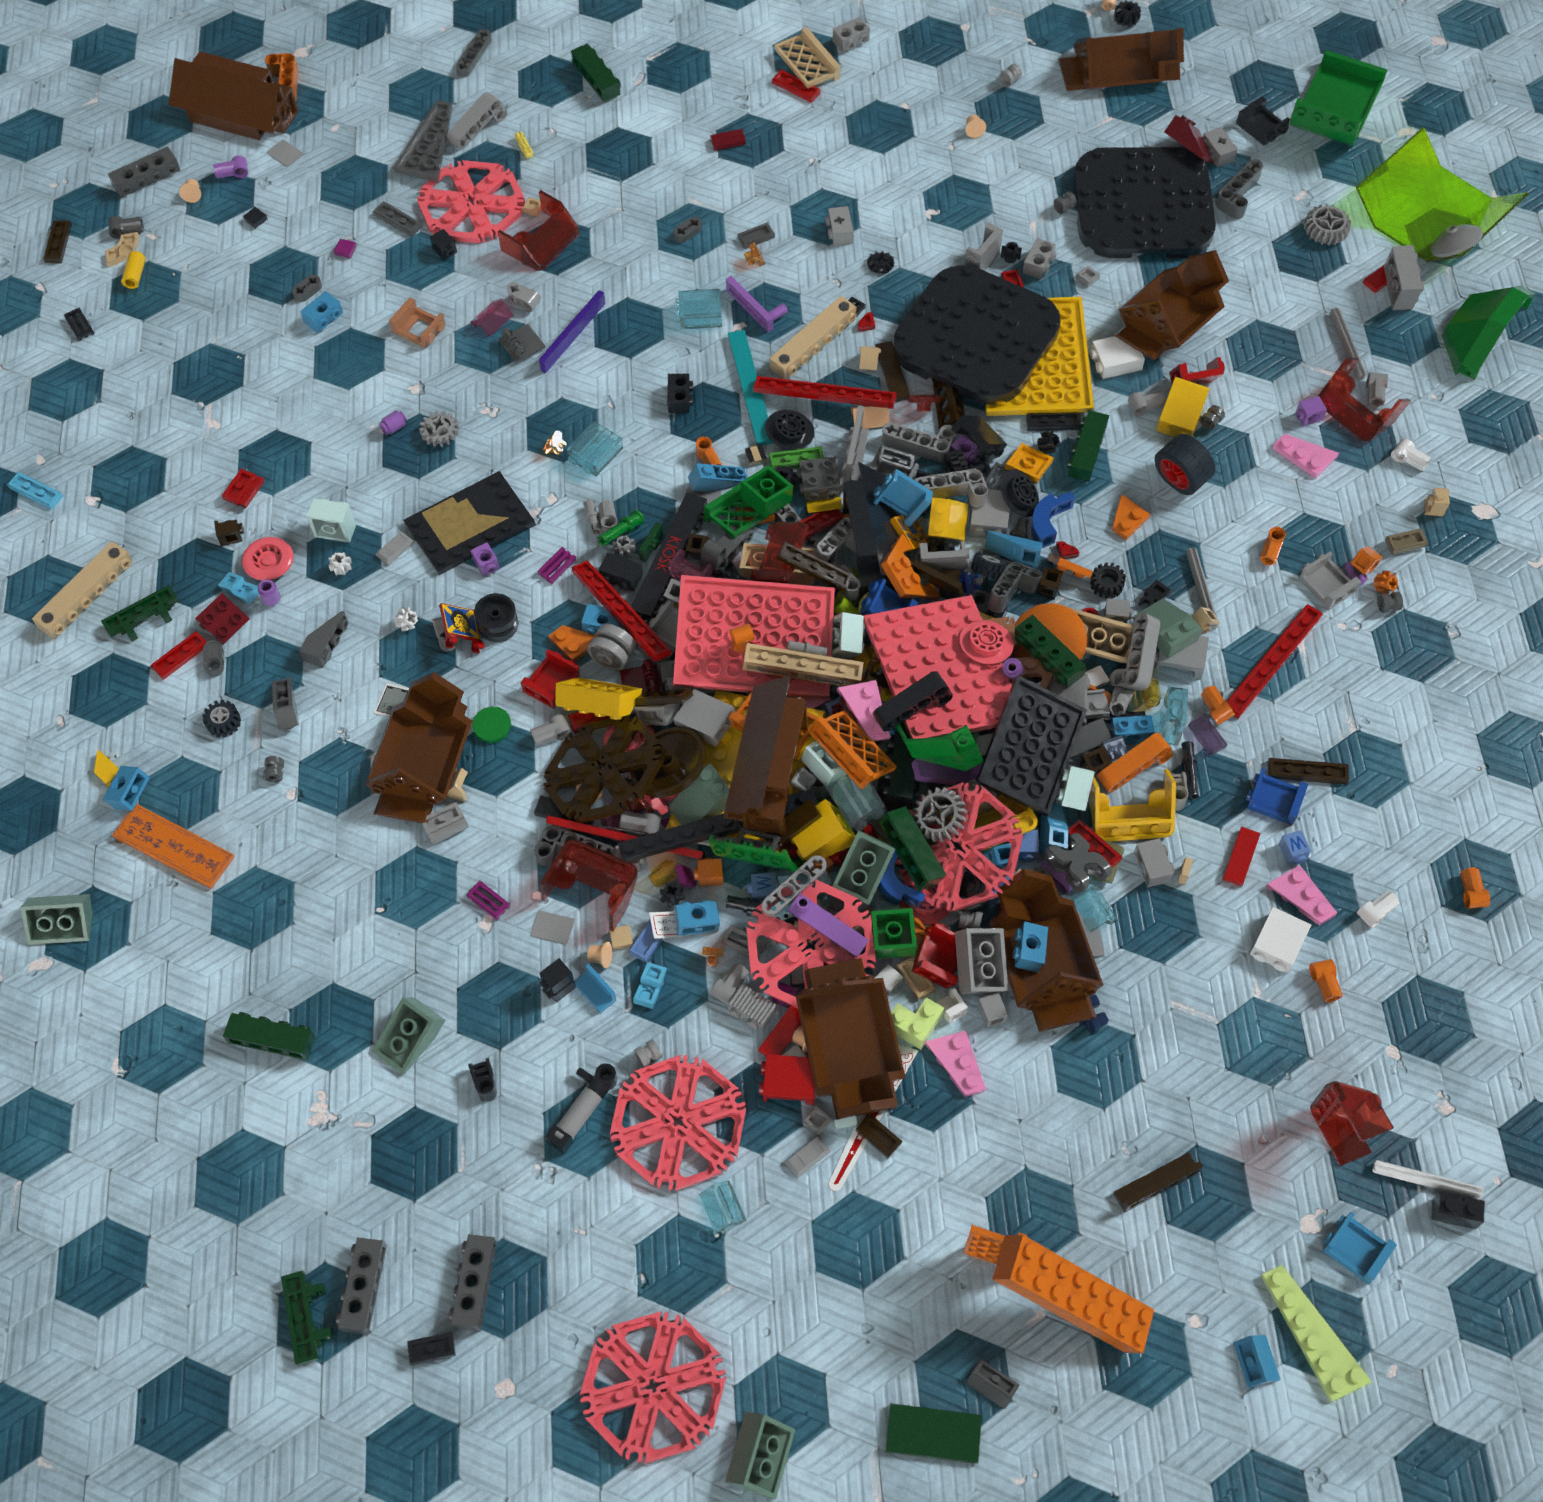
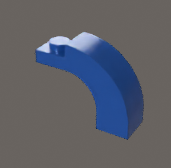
[1031,492,1075,548]
[877,841,926,907]

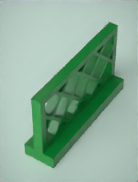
[704,483,786,539]

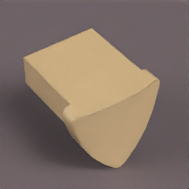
[859,346,881,371]
[447,768,468,802]

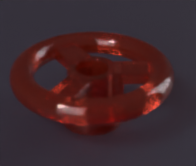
[906,395,942,412]
[629,782,654,814]

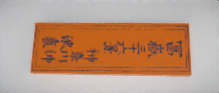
[112,804,235,889]

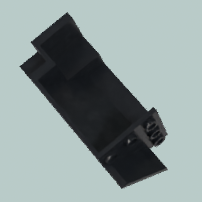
[842,462,912,602]

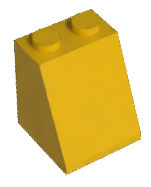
[1156,377,1210,437]
[928,498,969,541]
[790,799,855,863]

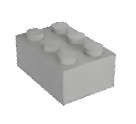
[1383,245,1424,310]
[955,928,1008,994]

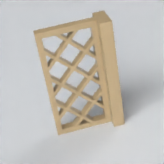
[774,27,841,88]

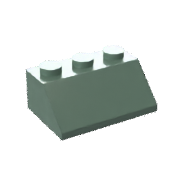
[832,830,895,905]
[21,894,93,945]
[725,1412,795,1500]

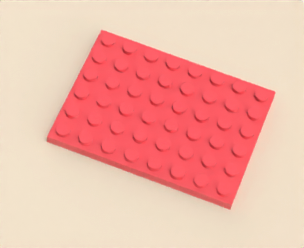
[673,575,835,699]
[863,595,1012,739]

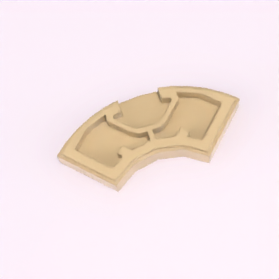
[105,232,139,267]

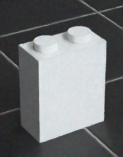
[1089,336,1145,379]
[1250,907,1311,973]

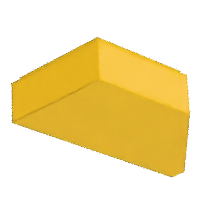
[94,750,119,787]

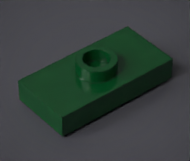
[638,522,663,563]

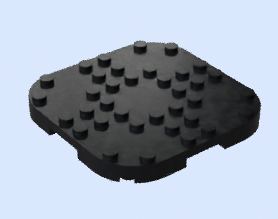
[1073,147,1216,258]
[894,265,1060,405]

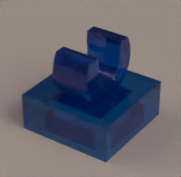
[960,572,981,593]

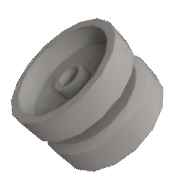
[587,623,636,671]

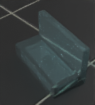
[1071,884,1117,932]
[699,1180,746,1234]

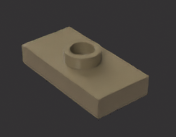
[1385,528,1428,555]

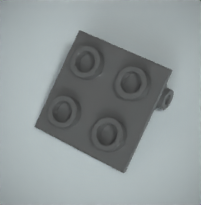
[498,324,546,363]

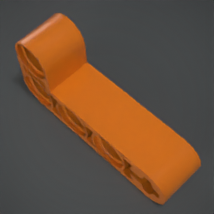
[265,53,299,100]
[1096,732,1173,793]

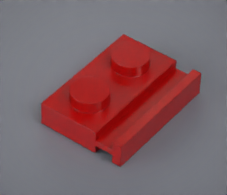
[222,469,265,509]

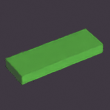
[768,446,824,469]

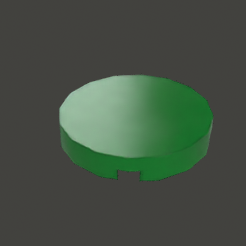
[472,706,512,743]

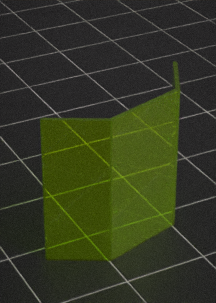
[1356,127,1529,262]

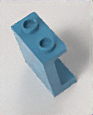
[873,469,933,526]
[1323,1212,1398,1285]

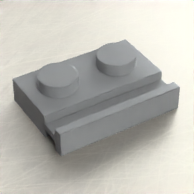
[1085,689,1110,719]
[422,802,469,844]

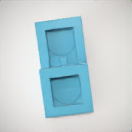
[218,572,259,604]
[633,962,667,1009]

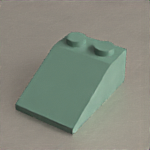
[1132,598,1202,659]
[668,763,730,825]
[371,997,445,1074]

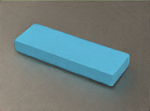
[7,472,63,509]

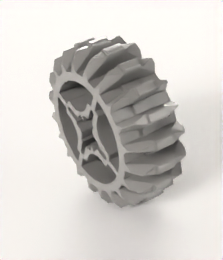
[1304,204,1351,246]
[913,788,968,842]

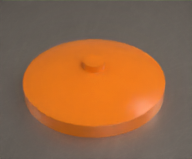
[1012,603,1087,678]

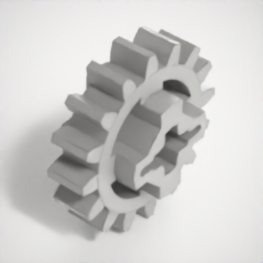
[419,411,459,447]

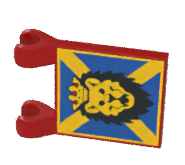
[439,603,484,654]

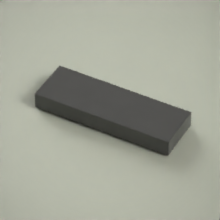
[373,201,423,237]

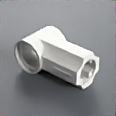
[1391,439,1431,471]
[1357,890,1400,929]

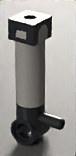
[545,1063,618,1155]

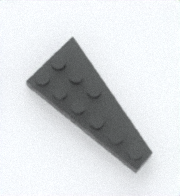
[393,100,453,182]

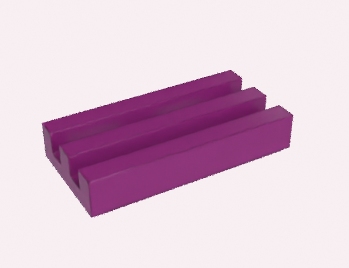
[538,547,577,584]
[466,880,510,921]

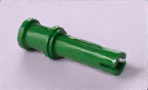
[597,510,645,546]

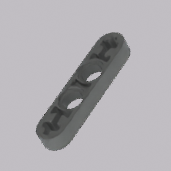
[456,29,492,77]

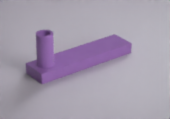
[726,276,788,332]
[912,759,984,785]
[788,893,869,958]

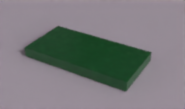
[885,1403,982,1464]

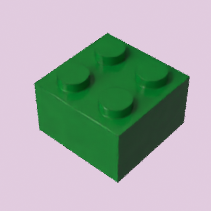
[740,465,793,518]
[871,908,917,959]

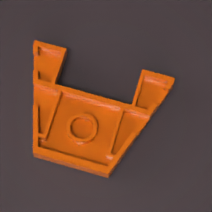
[881,534,941,601]

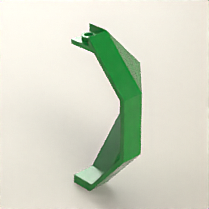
[1442,286,1536,380]
[896,722,984,771]

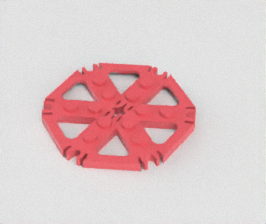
[417,160,525,243]
[896,783,1023,912]
[746,880,876,1008]
[610,1055,746,1191]
[580,1311,726,1464]

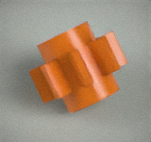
[1374,571,1398,595]

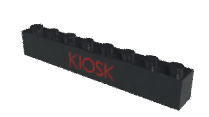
[631,493,707,623]

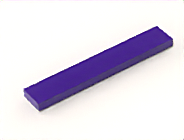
[539,290,605,373]

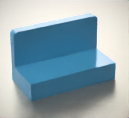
[574,964,616,1014]
[1233,1335,1280,1388]

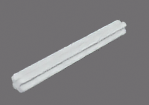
[1372,1160,1483,1200]

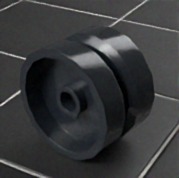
[474,593,519,642]

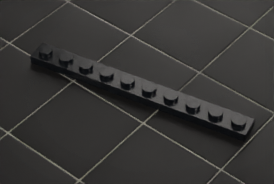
[618,788,818,864]

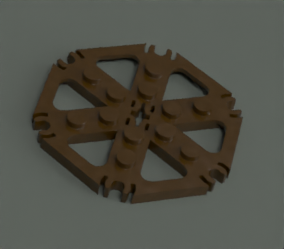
[543,715,663,823]

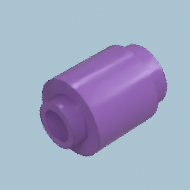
[379,410,407,435]
[258,580,281,606]
[1002,658,1023,680]

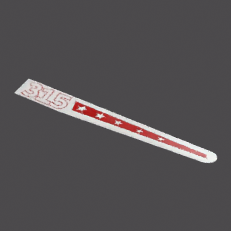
[829,1045,918,1191]

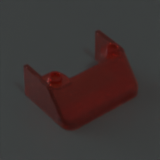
[498,190,579,271]
[1318,357,1411,441]
[750,522,809,584]
[540,840,638,932]
[1310,1081,1394,1166]

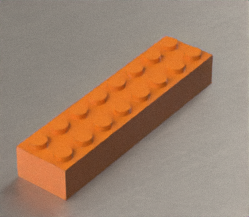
[992,1235,1154,1353]

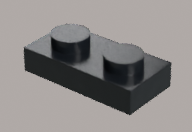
[407,1332,456,1366]

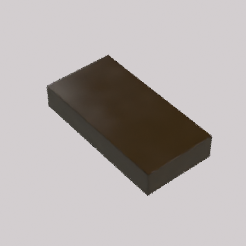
[855,1114,903,1159]

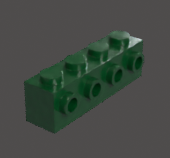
[571,43,621,102]
[1067,410,1110,482]
[1014,614,1086,688]
[878,806,946,891]
[223,1012,315,1060]

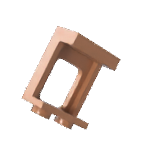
[389,297,446,349]

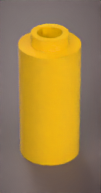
[121,251,146,289]

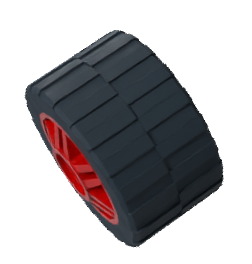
[1154,434,1216,495]

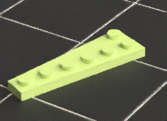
[1261,1265,1372,1403]

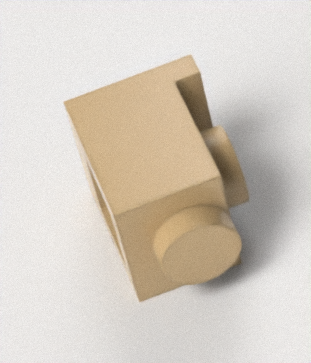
[1424,487,1450,517]
[1191,607,1220,635]

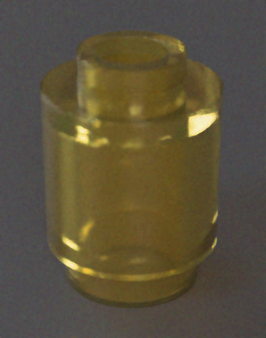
[1140,677,1161,707]
[648,860,677,888]

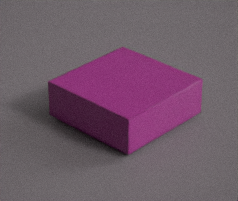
[334,239,357,259]
[675,864,696,889]
[772,982,799,1009]

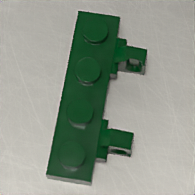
[101,585,179,642]
[281,1270,334,1366]

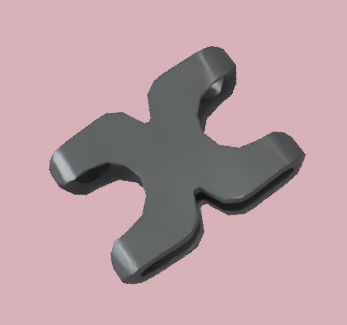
[1044,833,1112,893]

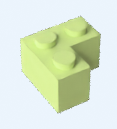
[891,997,944,1050]

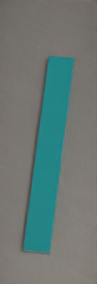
[728,330,774,446]

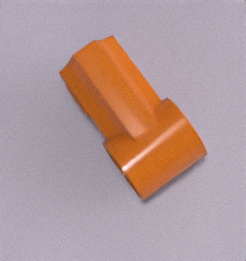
[696,436,722,465]
[1259,527,1286,566]
[730,623,754,653]
[1201,685,1235,725]
[1460,867,1490,909]
[1309,959,1343,1003]

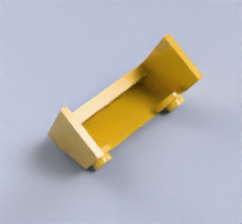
[1089,769,1176,842]

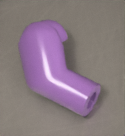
[1344,562,1368,585]

